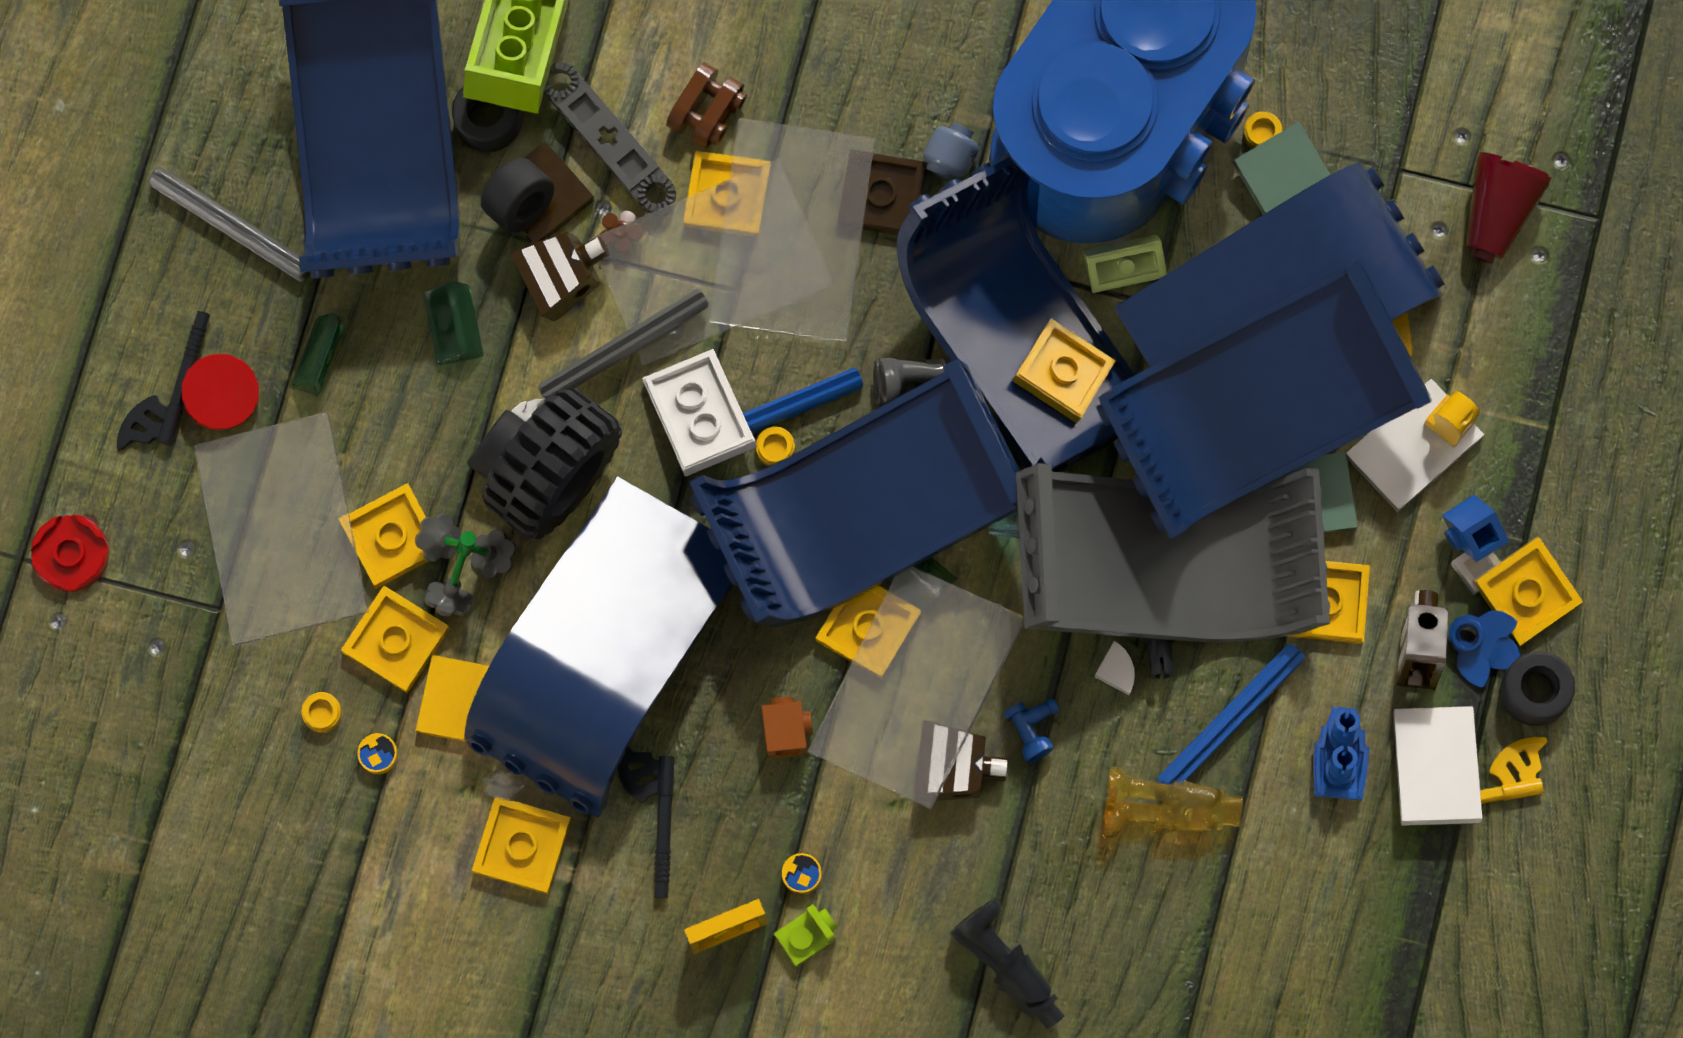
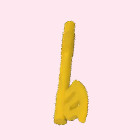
[1480,737,1547,804]

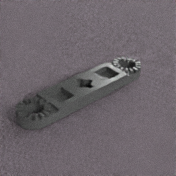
[544,61,676,215]

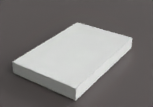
[642,349,757,477]
[1346,379,1484,513]
[1393,706,1482,826]

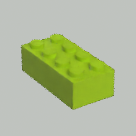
[463,0,569,114]

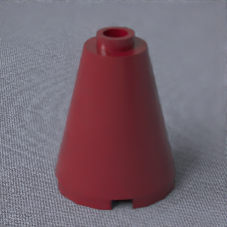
[1466,152,1552,263]

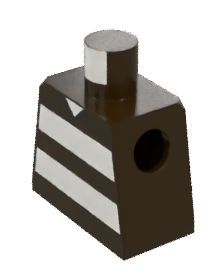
[510,232,610,321]
[1396,590,1448,690]
[916,721,1008,802]

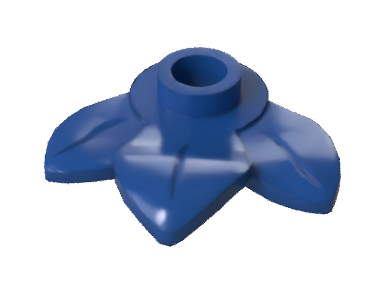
[1448,610,1521,687]

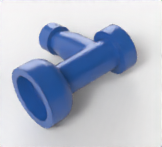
[1003,698,1059,764]

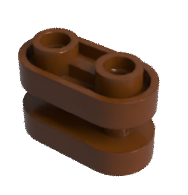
[666,62,747,149]

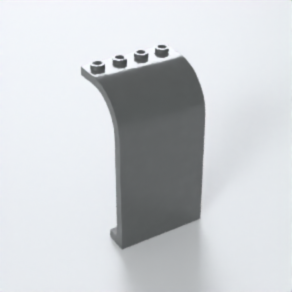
[1016,464,1330,643]

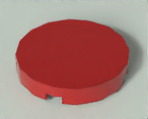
[181,354,259,431]
[31,514,110,592]

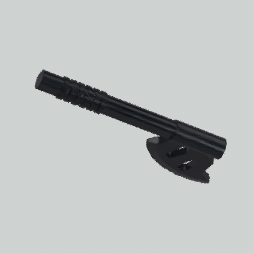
[117,311,210,450]
[617,746,675,899]

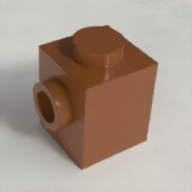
[762,697,813,759]

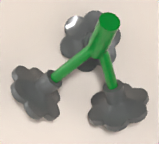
[415,514,517,617]

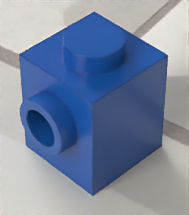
[1442,495,1509,562]

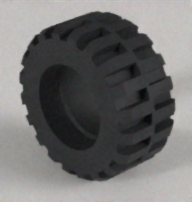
[482,388,622,540]

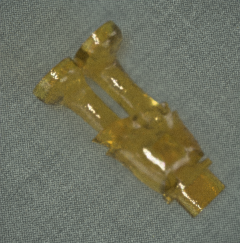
[1103,766,1243,838]

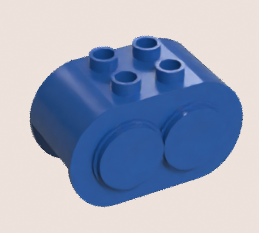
[990,0,1256,244]

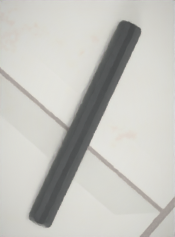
[148,167,310,281]
[538,289,709,400]

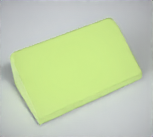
[1083,235,1167,293]

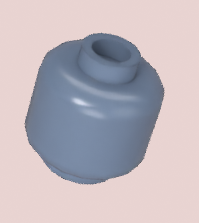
[923,122,979,181]

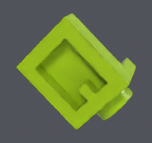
[774,904,838,968]

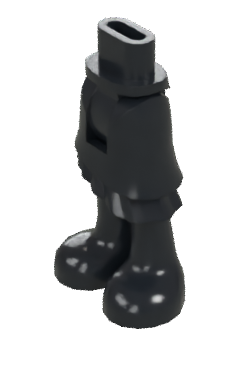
[949,897,1065,1029]

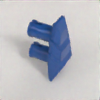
[1313,706,1370,801]

